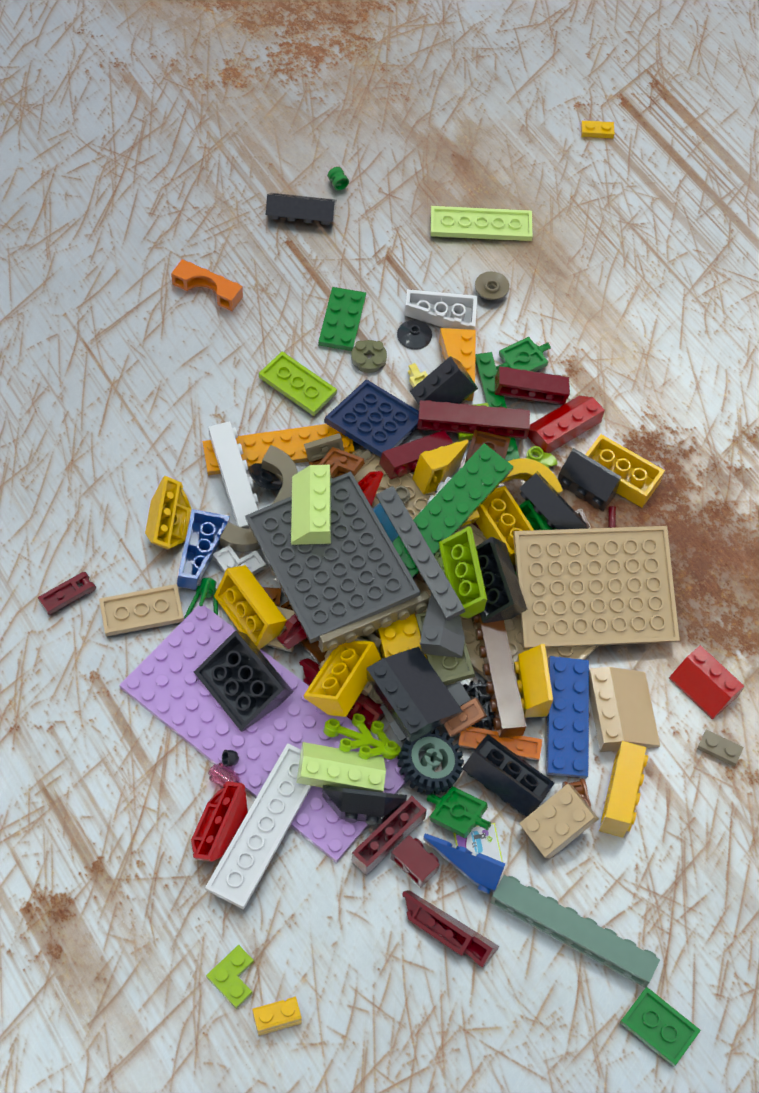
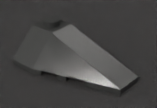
[420,593,465,658]

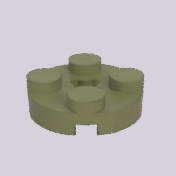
[351,340,387,373]

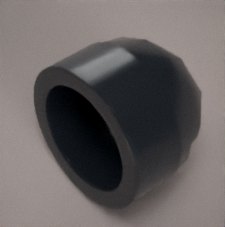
[222,750,239,767]

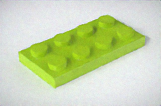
[258,351,337,416]

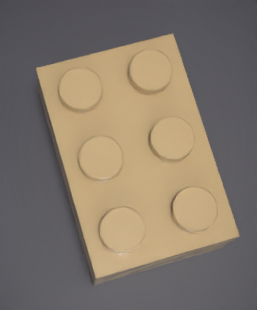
[519,784,599,859]

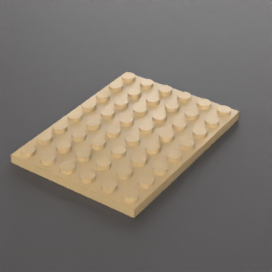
[513,526,680,649]

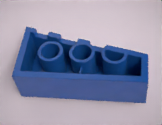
[177,509,230,590]

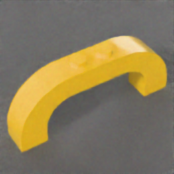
[461,458,563,527]

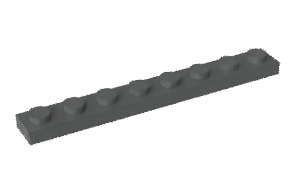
[376,486,465,621]

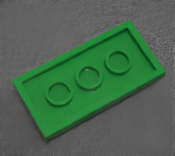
[318,287,366,351]

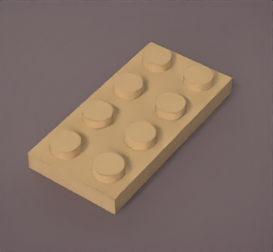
[99,584,184,637]

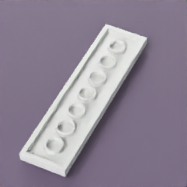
[205,743,312,910]

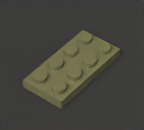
[416,611,475,685]

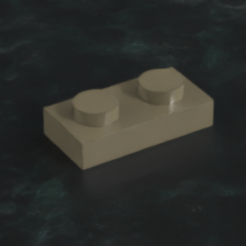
[304,433,345,462]
[697,729,744,767]

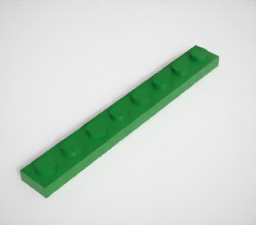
[475,352,520,461]

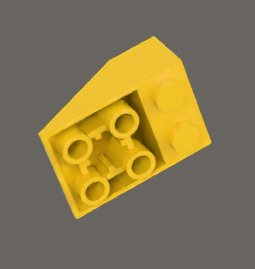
[412,440,469,495]

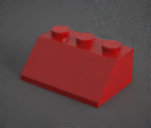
[669,645,744,720]

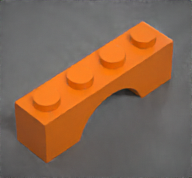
[171,259,243,312]

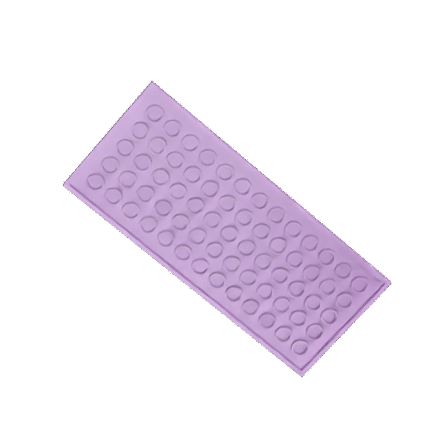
[119,605,406,863]

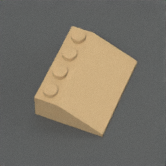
[589,667,660,752]

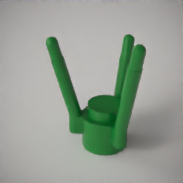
[184,578,218,619]

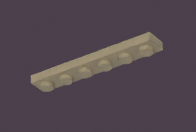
[319,592,430,652]

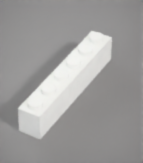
[208,421,259,529]

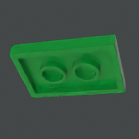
[620,987,701,1067]

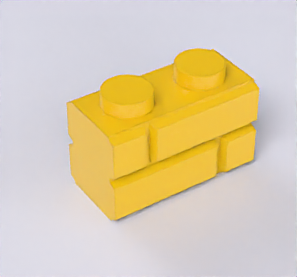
[252,996,302,1036]

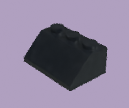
[410,356,478,405]
[558,448,621,512]

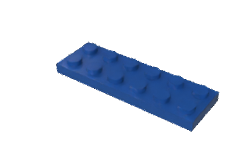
[546,656,589,779]

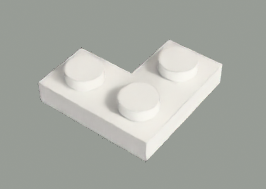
[213,545,266,575]

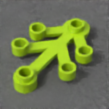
[323,714,401,759]

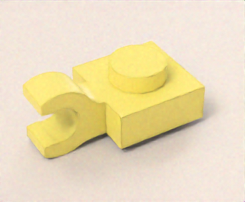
[407,363,428,388]

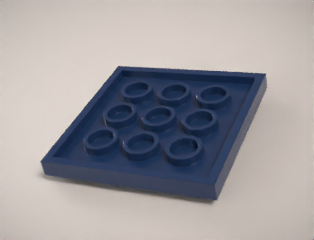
[324,379,418,458]

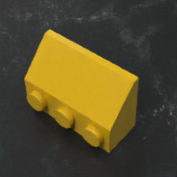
[514,644,553,718]

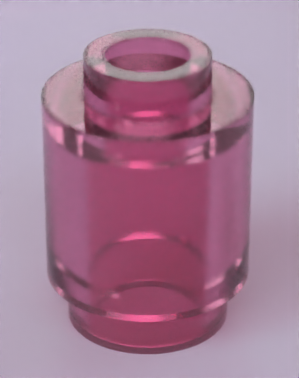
[208,763,240,788]

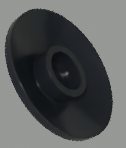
[397,320,432,349]
[249,463,282,491]

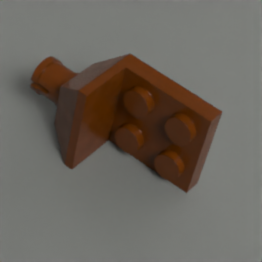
[465,430,511,487]

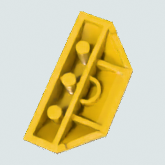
[145,476,191,549]

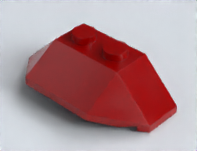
[191,781,248,862]

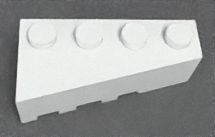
[405,289,477,330]

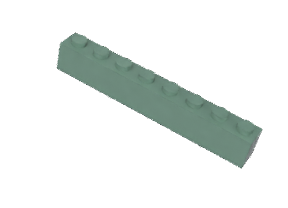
[490,875,660,988]

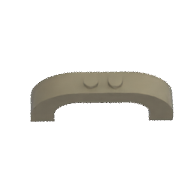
[220,445,298,552]

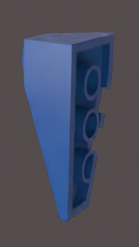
[423,833,505,894]

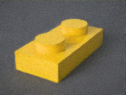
[581,120,615,139]

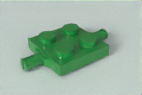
[496,337,551,372]
[427,786,491,839]

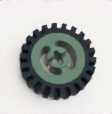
[397,729,464,795]

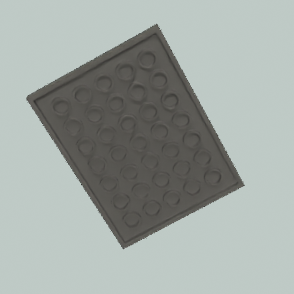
[245,472,420,643]

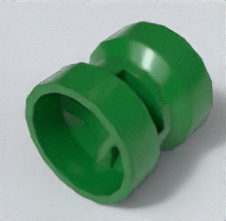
[327,167,349,191]

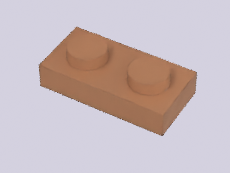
[444,698,487,737]

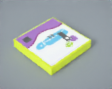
[453,823,503,862]

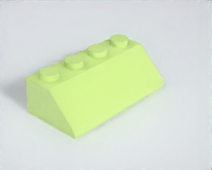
[291,465,331,545]
[296,742,386,792]

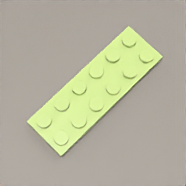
[430,206,533,241]

